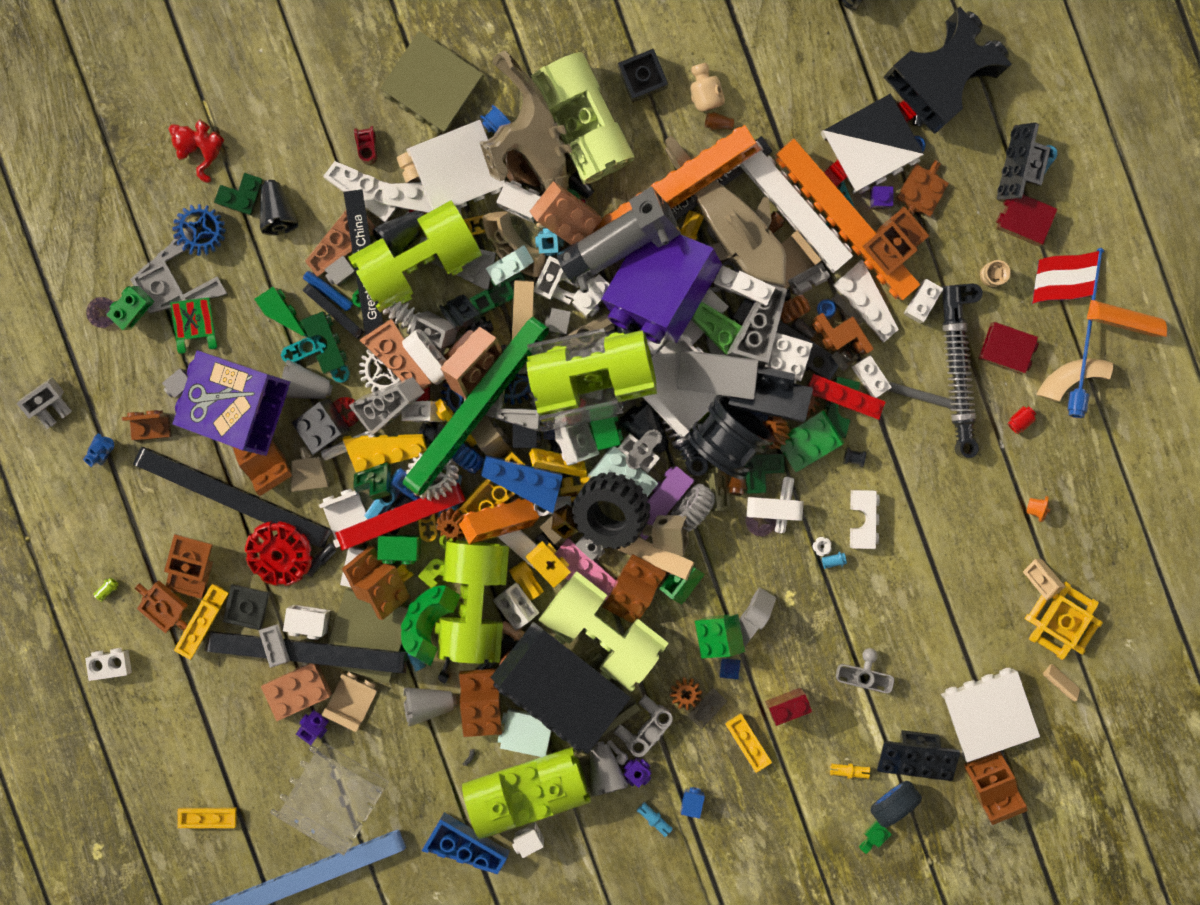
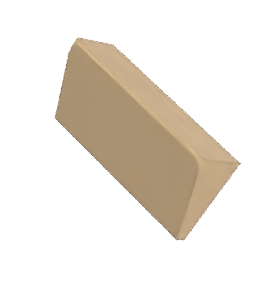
[1023,559,1065,600]
[1042,664,1080,701]

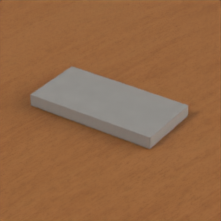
[677,350,759,399]

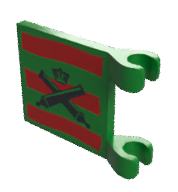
[170,297,217,354]

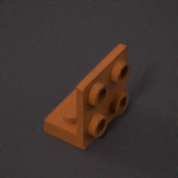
[122,410,171,440]

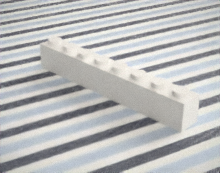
[739,141,853,273]

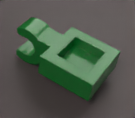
[858,820,892,854]

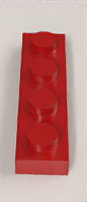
[808,374,886,420]

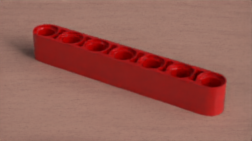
[335,483,466,551]

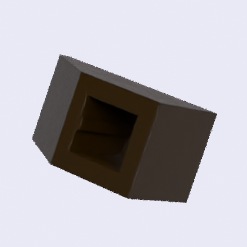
[551,504,583,539]

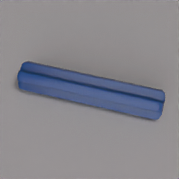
[303,271,353,311]

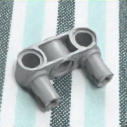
[613,695,673,757]

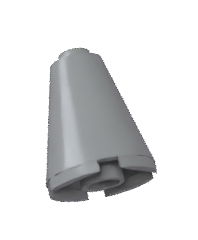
[282,360,333,399]
[403,687,457,726]
[590,741,629,797]

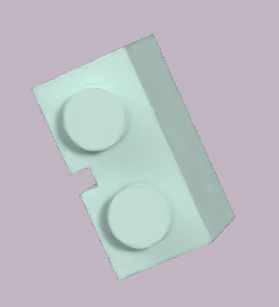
[486,245,534,285]

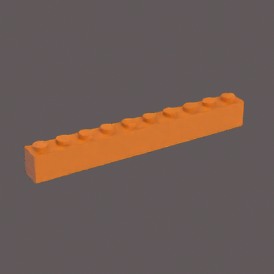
[591,125,761,234]
[774,139,920,300]

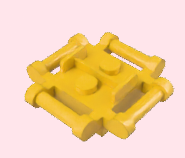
[1024,581,1103,660]

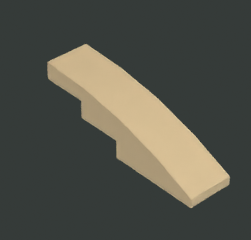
[512,280,534,340]
[617,538,695,580]

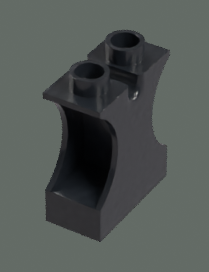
[883,7,1012,134]

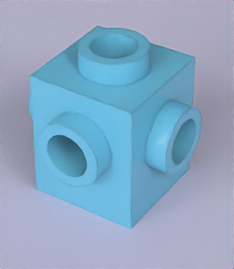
[535,228,564,256]

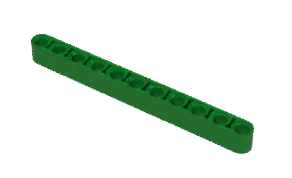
[403,317,549,496]

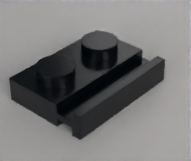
[439,294,482,332]

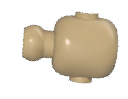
[690,62,725,112]

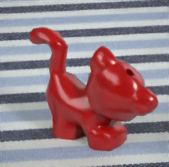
[168,119,225,183]

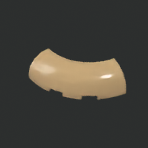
[482,211,546,277]
[1037,358,1113,402]

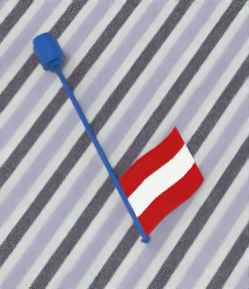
[1032,248,1104,418]

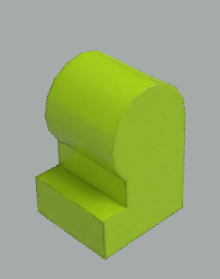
[418,558,444,588]

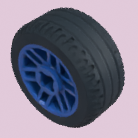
[870,781,922,828]

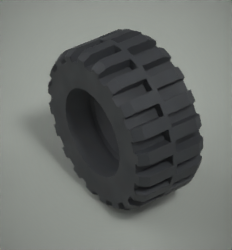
[572,472,651,549]

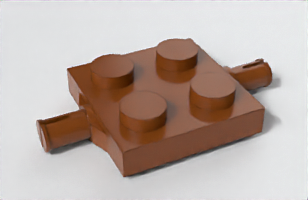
[896,160,949,217]
[134,580,188,634]

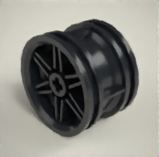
[687,395,775,480]

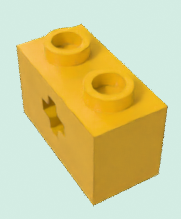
[525,541,571,588]

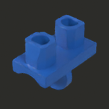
[83,433,114,467]

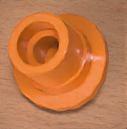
[1026,496,1051,522]

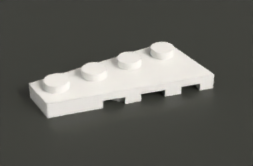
[323,161,397,223]
[381,182,461,215]
[833,259,899,342]

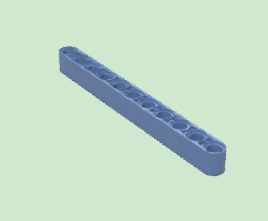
[209,830,406,905]

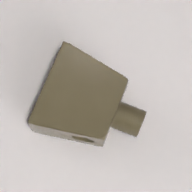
[291,447,331,492]
[642,515,689,556]

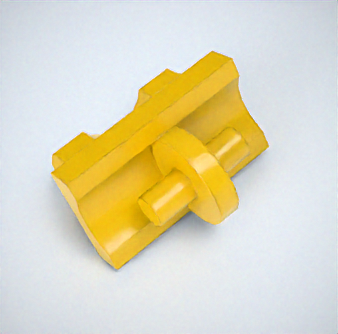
[560,474,590,503]

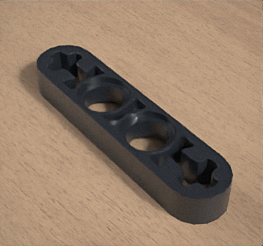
[302,283,364,339]

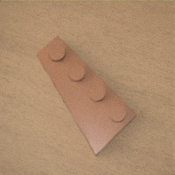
[305,210,375,277]
[360,319,432,390]

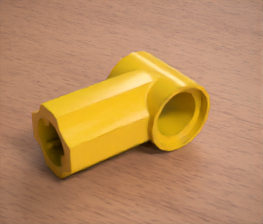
[680,210,704,241]
[509,560,544,601]

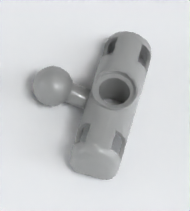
[836,648,894,693]

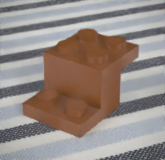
[862,207,929,276]
[811,313,874,355]
[233,441,292,496]
[164,534,213,599]
[342,546,410,620]
[602,554,666,623]
[459,669,502,737]
[964,751,1028,825]

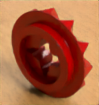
[333,397,359,427]

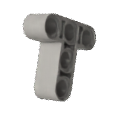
[739,587,776,647]

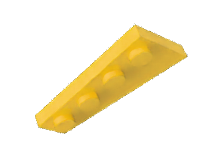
[343,434,428,472]

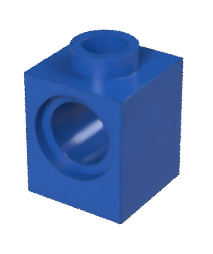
[680,787,705,819]

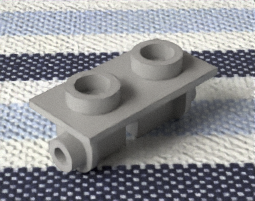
[788,262,830,295]

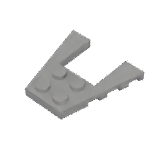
[130,229,227,314]
[464,361,540,431]

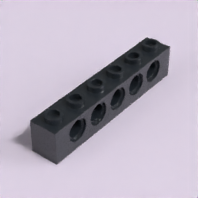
[732,298,842,380]

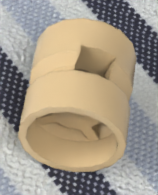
[396,152,420,183]
[980,260,1010,287]

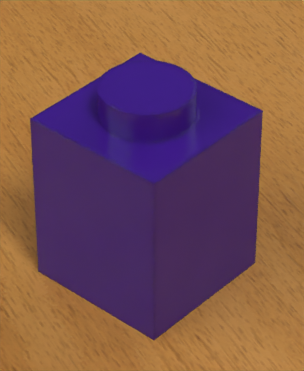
[870,186,893,209]

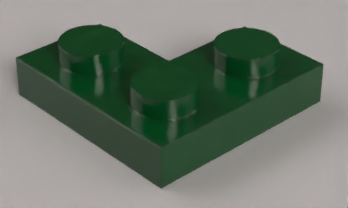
[214,173,264,216]
[746,454,785,494]
[353,462,391,501]

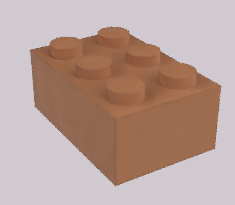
[529,181,603,245]
[440,327,503,399]
[261,663,332,721]

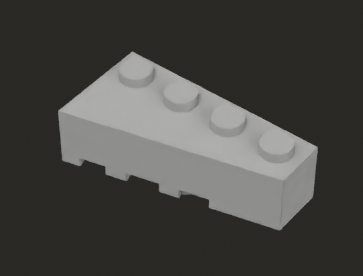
[726,284,787,366]
[349,377,425,436]

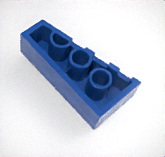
[481,455,563,513]
[422,812,510,874]

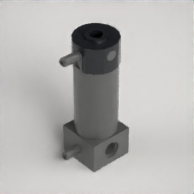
[557,186,681,293]

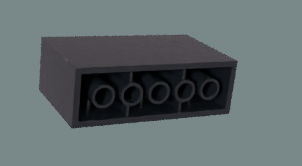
[490,622,631,754]

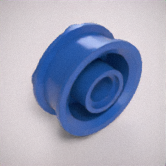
[480,105,511,135]

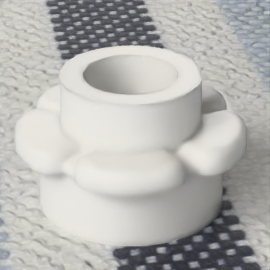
[813,537,832,556]

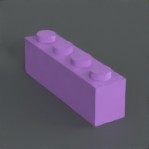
[640,466,694,540]

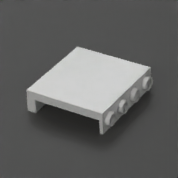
[406,120,505,210]
[941,668,1040,762]

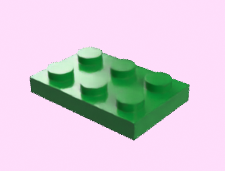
[780,410,844,472]

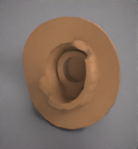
[505,150,540,187]

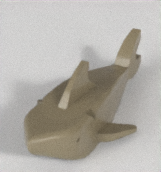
[665,136,786,286]

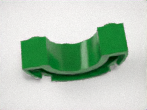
[401,585,461,666]

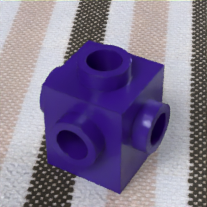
[296,710,329,746]
[624,757,651,788]

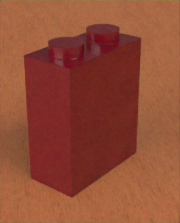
[996,194,1058,246]
[978,322,1039,374]
[765,688,812,726]

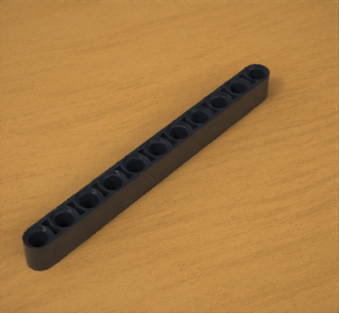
[133,446,332,548]
[204,631,408,673]

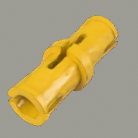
[830,763,870,779]

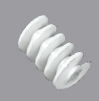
[383,302,420,334]

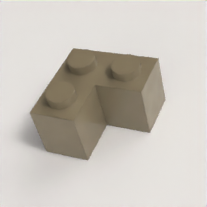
[471,416,512,458]

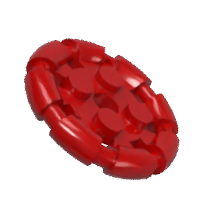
[245,521,312,586]

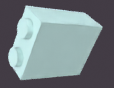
[498,708,551,757]

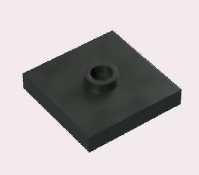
[223,584,270,630]

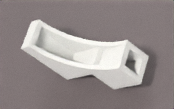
[714,266,775,306]

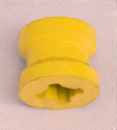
[397,564,414,583]

